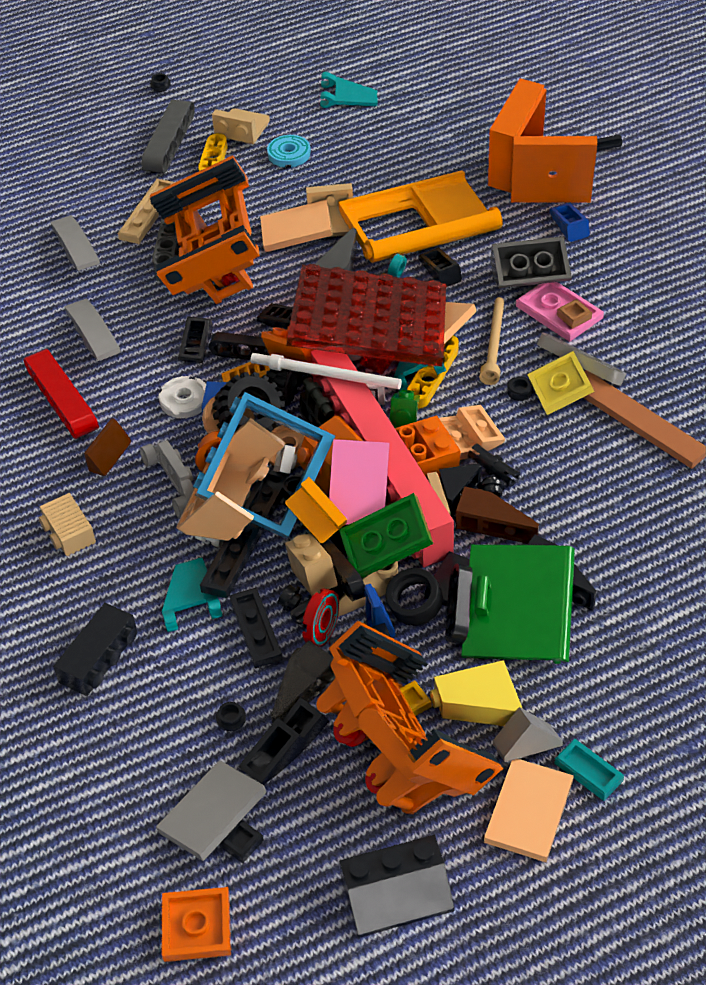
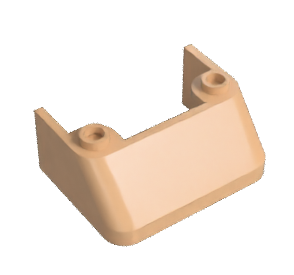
[177,418,285,541]

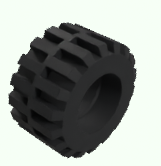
[212,372,285,433]

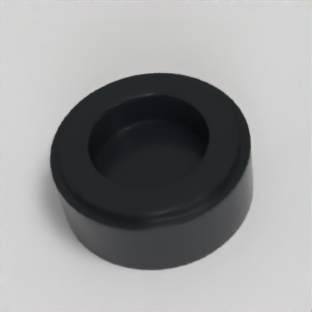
[507,376,533,401]

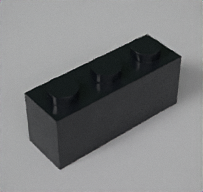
[53,603,137,696]

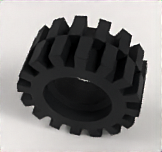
[266,358,302,406]

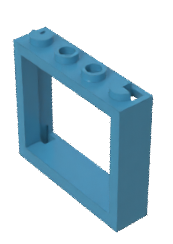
[193,392,335,538]

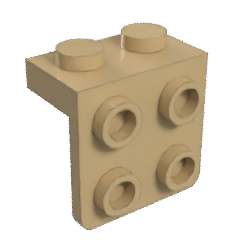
[212,109,270,144]
[306,183,353,237]

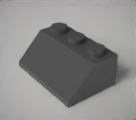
[490,236,572,288]

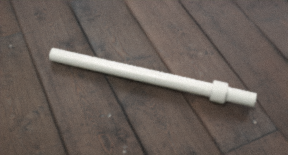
[251,353,402,389]

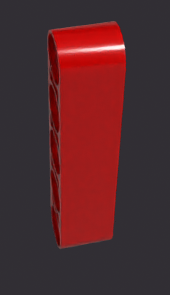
[23,348,99,439]

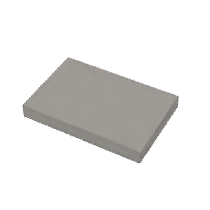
[156,760,267,861]

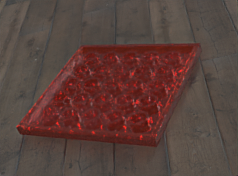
[286,264,446,367]

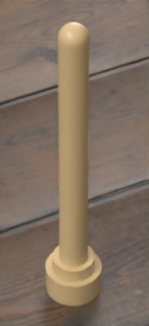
[479,297,504,385]

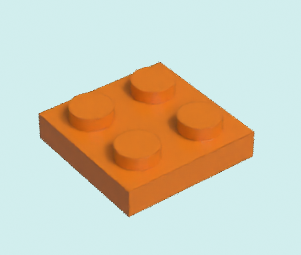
[162,887,231,962]

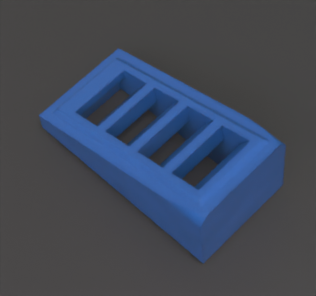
[549,202,590,242]
[364,583,396,638]

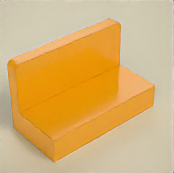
[285,477,347,544]

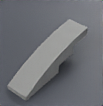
[50,215,100,271]
[64,298,121,361]

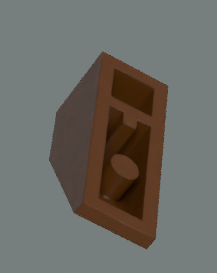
[456,487,539,544]

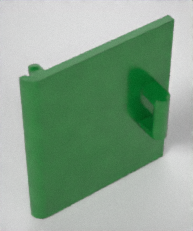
[461,545,575,664]

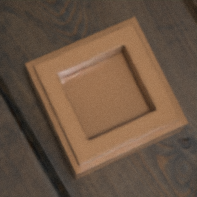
[557,299,592,329]

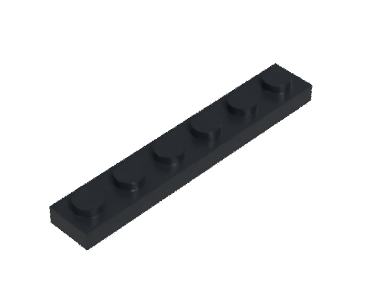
[200,470,289,599]

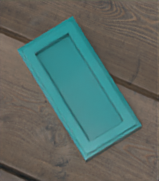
[554,738,624,801]

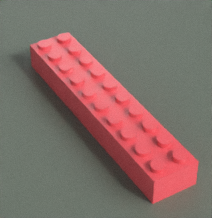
[311,342,454,568]

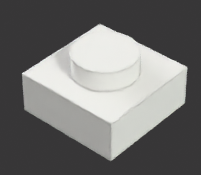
[273,445,297,474]

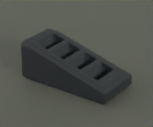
[418,247,462,289]
[257,303,305,332]
[178,316,213,363]

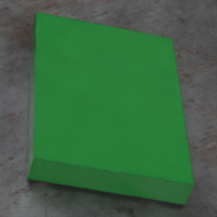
[339,493,434,578]

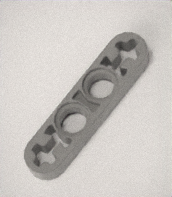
[537,332,626,386]

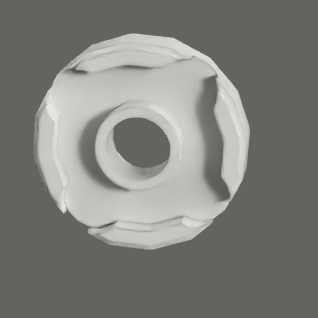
[158,376,206,418]

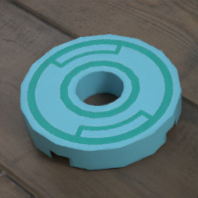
[267,135,311,167]

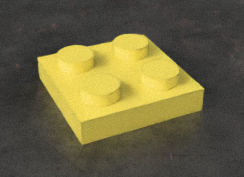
[527,351,594,415]

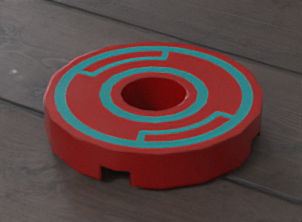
[302,588,339,648]

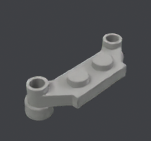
[140,440,194,519]

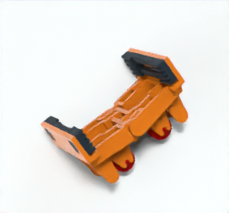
[150,155,260,304]
[316,621,503,815]

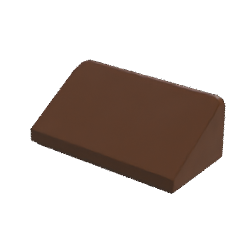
[84,418,131,476]

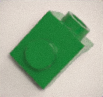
[390,390,420,428]

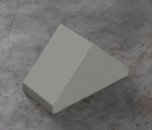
[493,707,563,762]

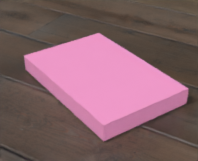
[516,282,604,342]
[329,439,389,525]

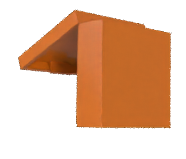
[488,78,597,203]

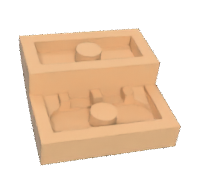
[439,405,505,460]

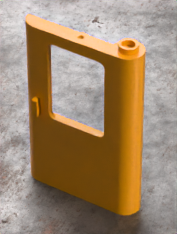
[338,170,503,263]

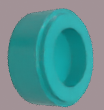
[388,254,407,279]

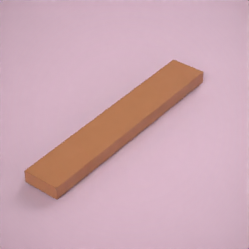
[583,370,706,469]

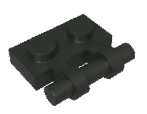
[299,377,335,427]

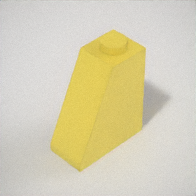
[430,660,522,726]

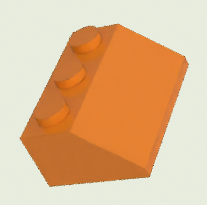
[297,416,363,498]

